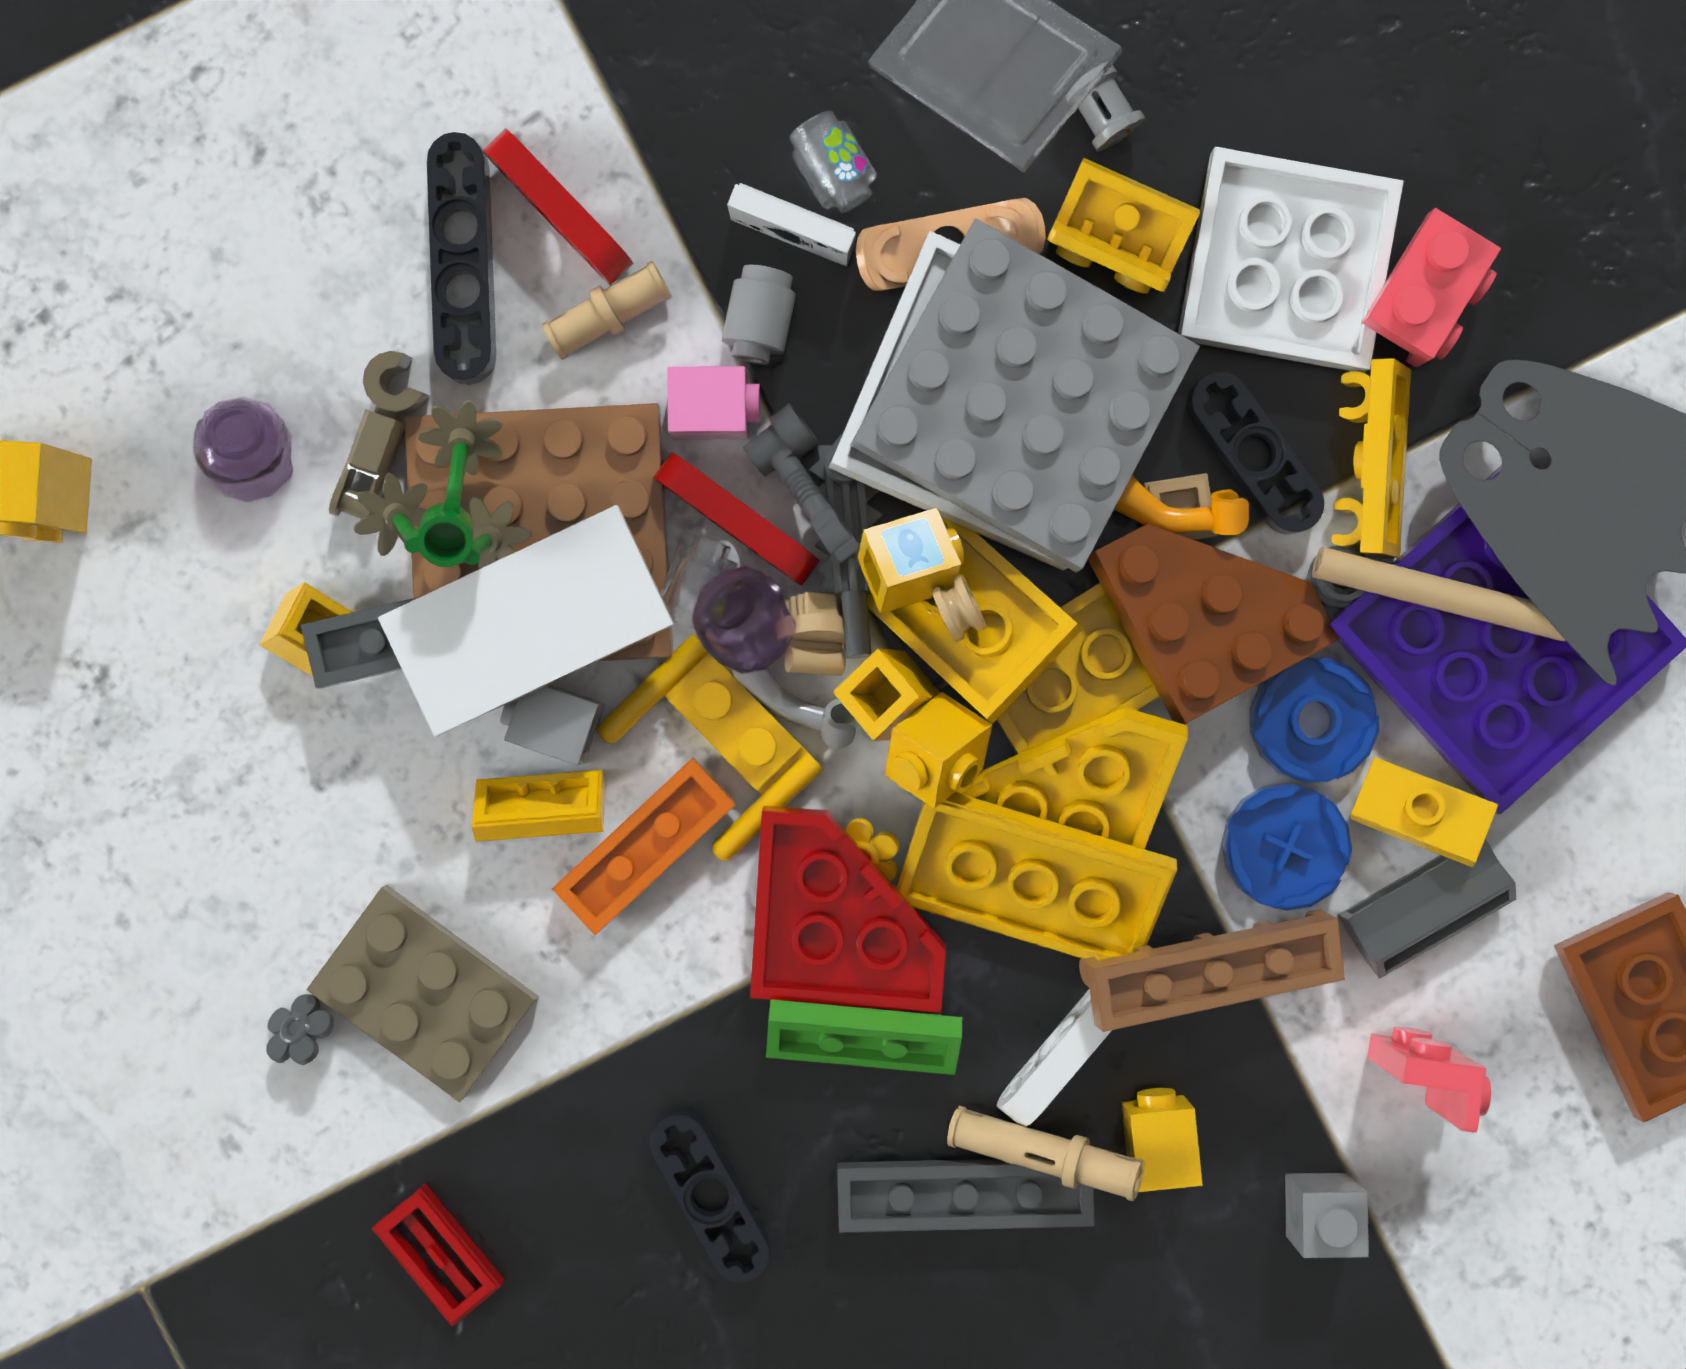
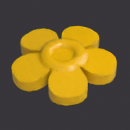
[845,818,900,882]

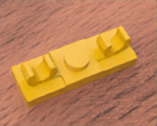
[1332,359,1411,558]

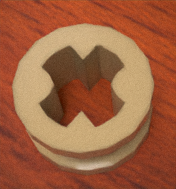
[931,575,987,642]

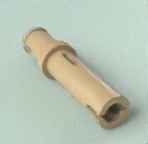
[947,1106,1145,1201]

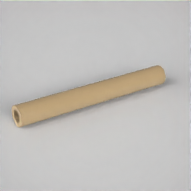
[1312,547,1566,642]

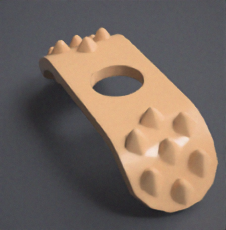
[856,198,1046,291]

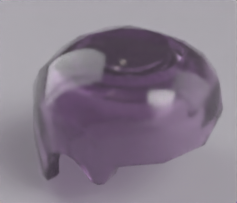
[193,396,293,502]
[692,566,796,674]

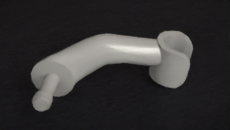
[731,634,856,749]

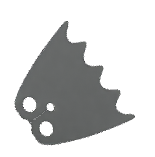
[1439,360,1686,686]

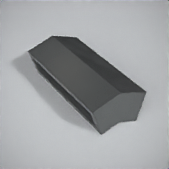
[1338,839,1517,979]

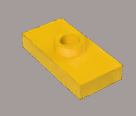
[1349,757,1498,868]
[471,770,605,842]

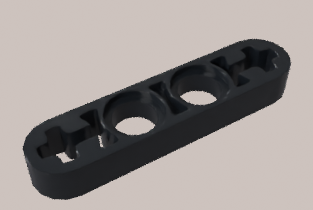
[426,132,497,385]

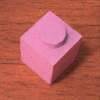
[667,366,760,440]

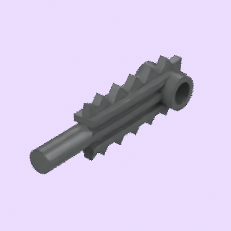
[809,434,883,658]

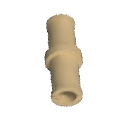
[542,261,672,360]

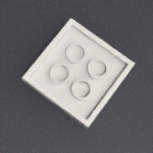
[1178,147,1404,373]

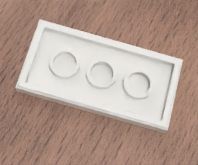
[378,505,675,737]

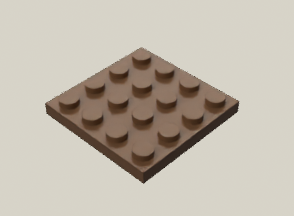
[404,403,673,661]

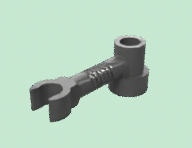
[743,403,860,563]

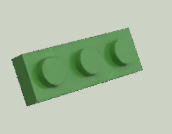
[766,999,962,1075]

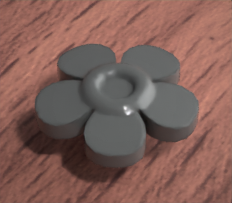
[266,994,334,1065]

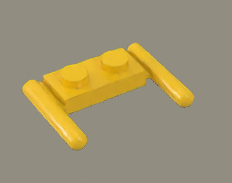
[597,633,824,862]

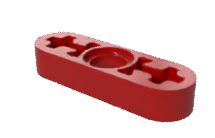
[482,128,634,286]
[653,452,820,587]

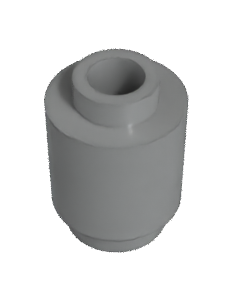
[721,265,796,365]

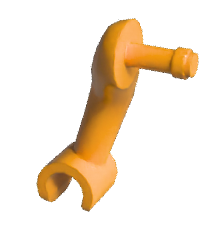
[1114,476,1249,535]

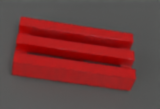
[372,1183,505,1327]

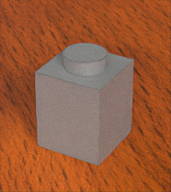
[500,684,606,766]
[1285,1173,1369,1258]

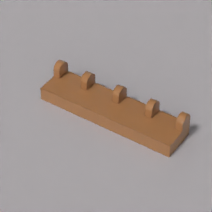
[1079,909,1345,1032]

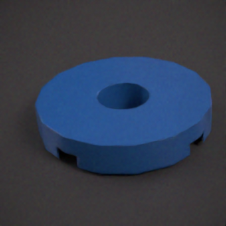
[1250,658,1379,783]

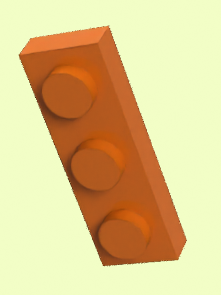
[552,757,737,935]

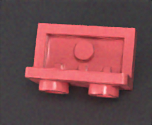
[1361,208,1501,368]
[1368,1026,1491,1133]

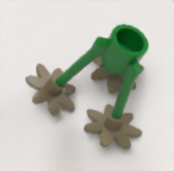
[354,400,532,569]

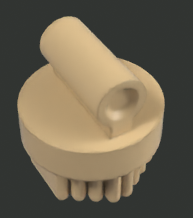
[777,592,846,676]

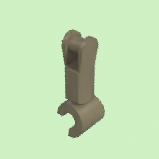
[329,351,430,520]

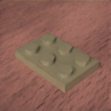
[306,885,539,1103]

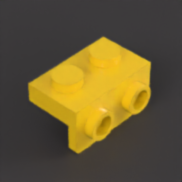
[1047,158,1200,294]

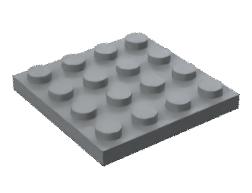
[850,218,1200,573]

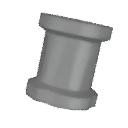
[1064,64,1146,152]

